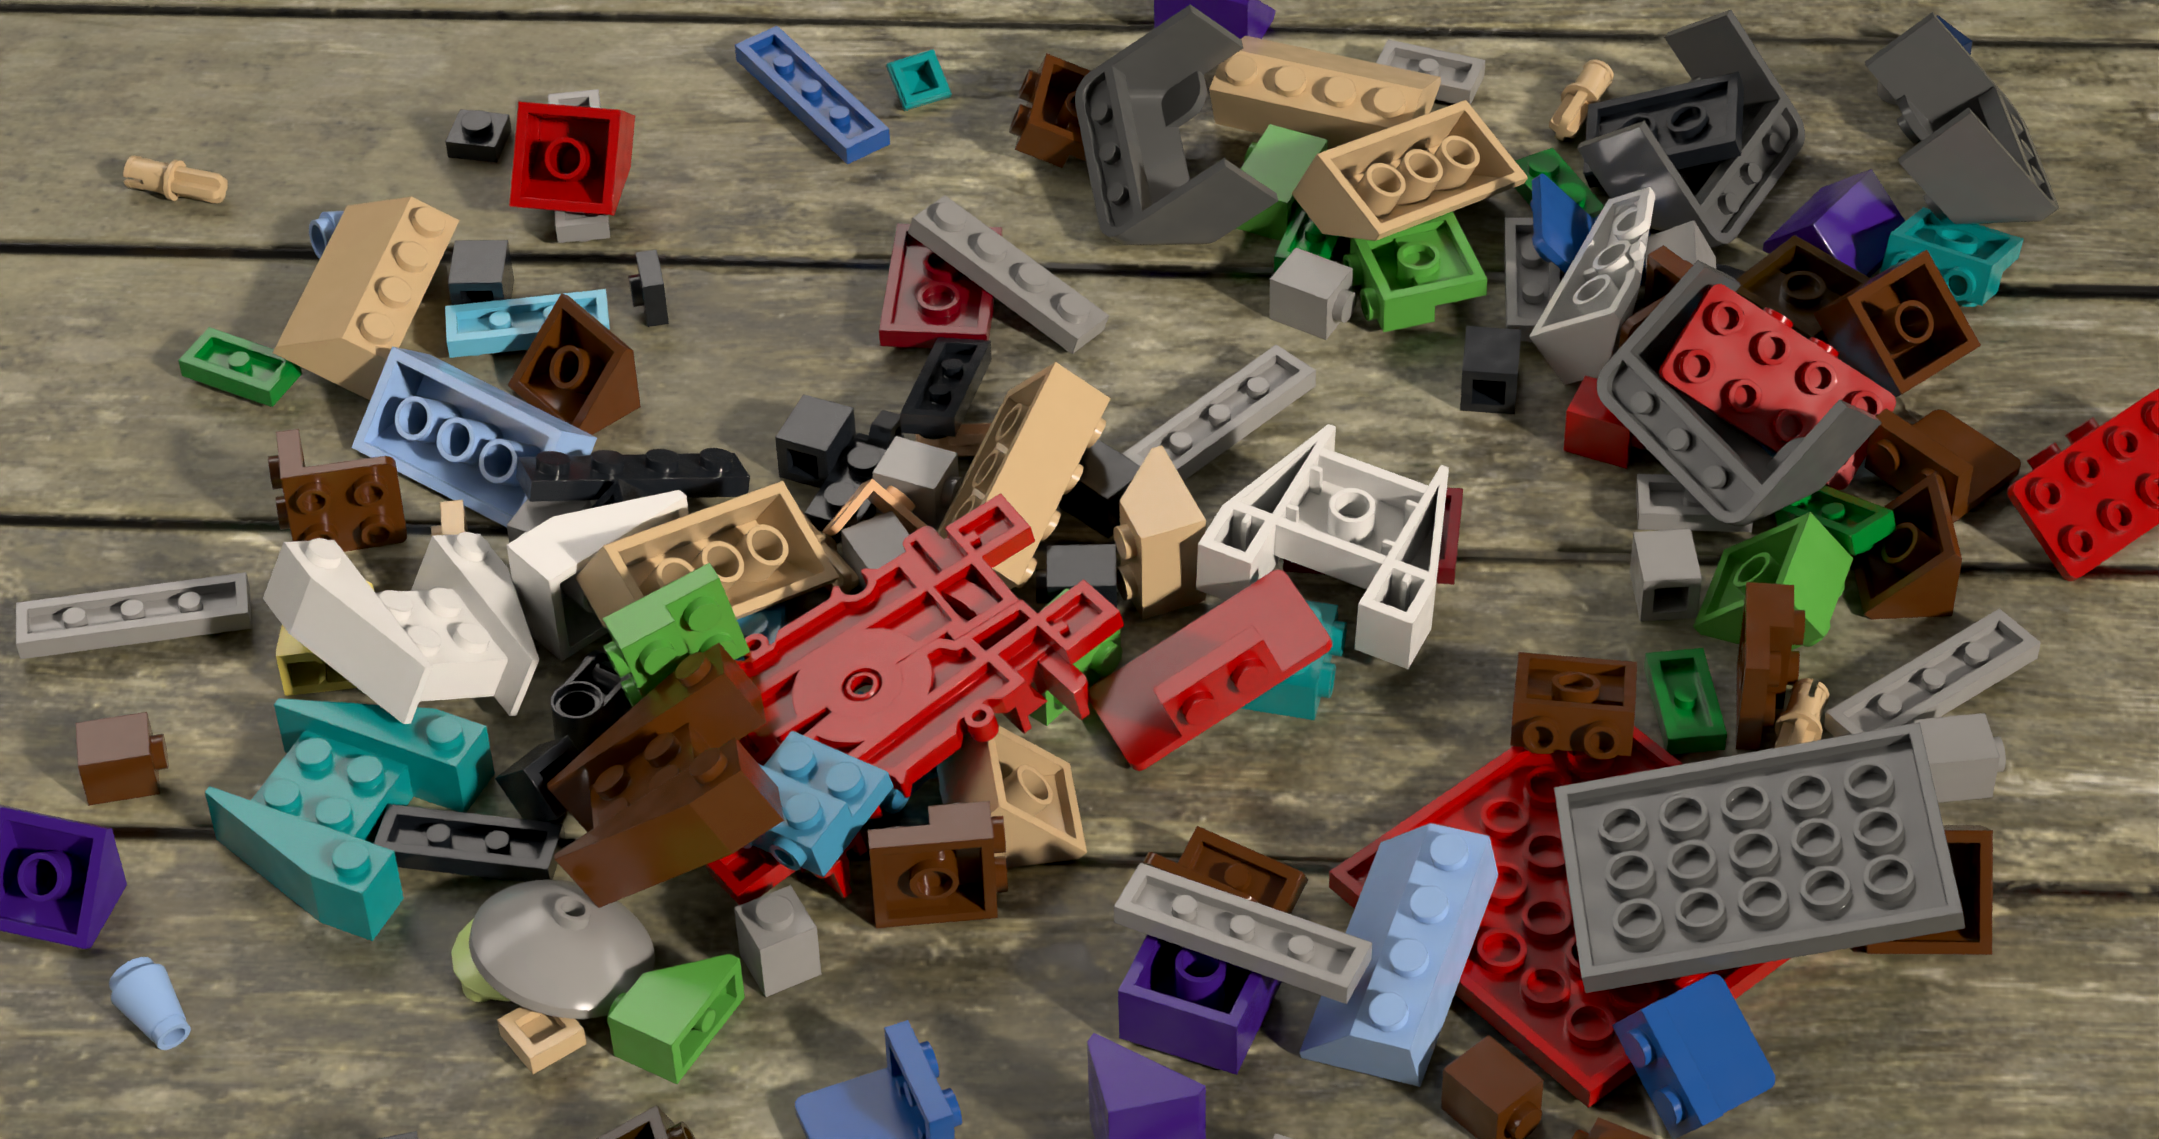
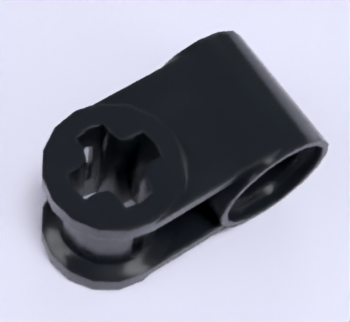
[551,650,632,754]

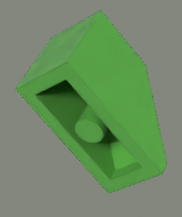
[607,954,745,1084]

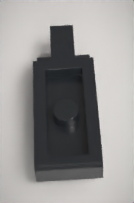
[805,410,904,537]

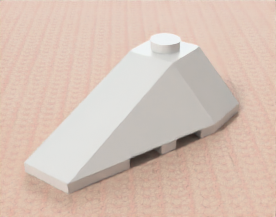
[1529,187,1655,385]

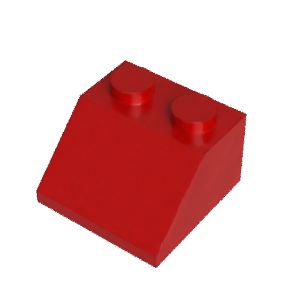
[509,101,635,216]

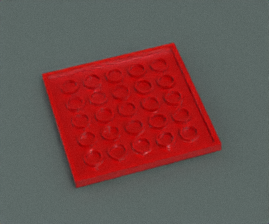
[1329,726,1791,1108]

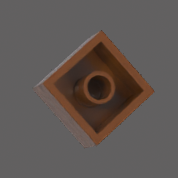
[1813,250,1981,397]

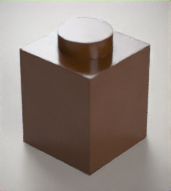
[75,712,169,806]
[1441,1035,1544,1139]

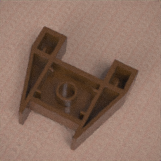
[547,643,784,908]

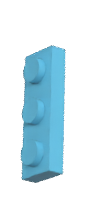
[445,289,610,358]

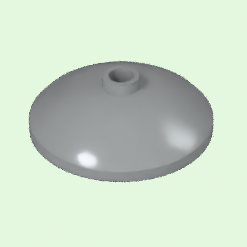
[469,880,655,1019]

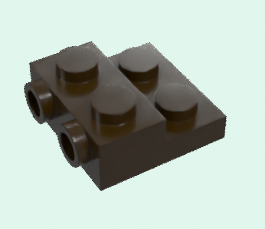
[1735,235,1871,342]

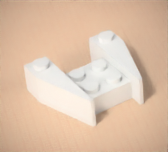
[1196,424,1449,669]
[263,532,539,724]

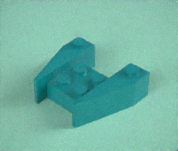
[205,698,495,941]

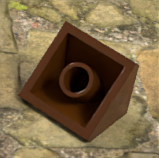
[508,293,641,435]
[1850,472,1962,620]

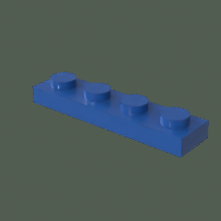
[735,26,890,164]

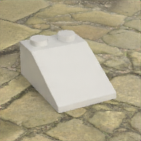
[506,490,689,662]

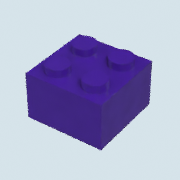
[1118,934,1282,1075]

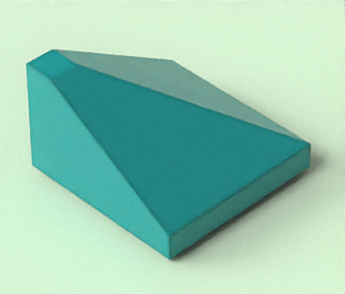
[886,49,952,111]

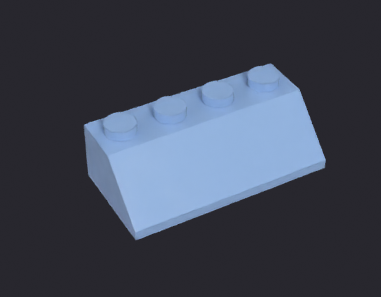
[351,346,597,527]
[1300,823,1498,1087]

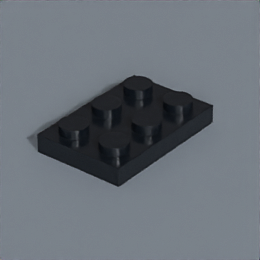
[1583,72,1744,188]

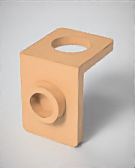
[822,479,927,536]

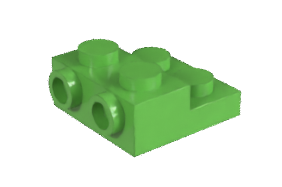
[1343,211,1488,332]
[603,563,750,707]

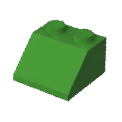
[1693,512,1853,650]

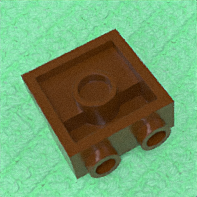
[1009,53,1091,168]
[1736,582,1805,751]
[1510,652,1637,759]
[868,801,1008,928]

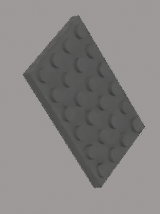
[1554,722,1965,993]

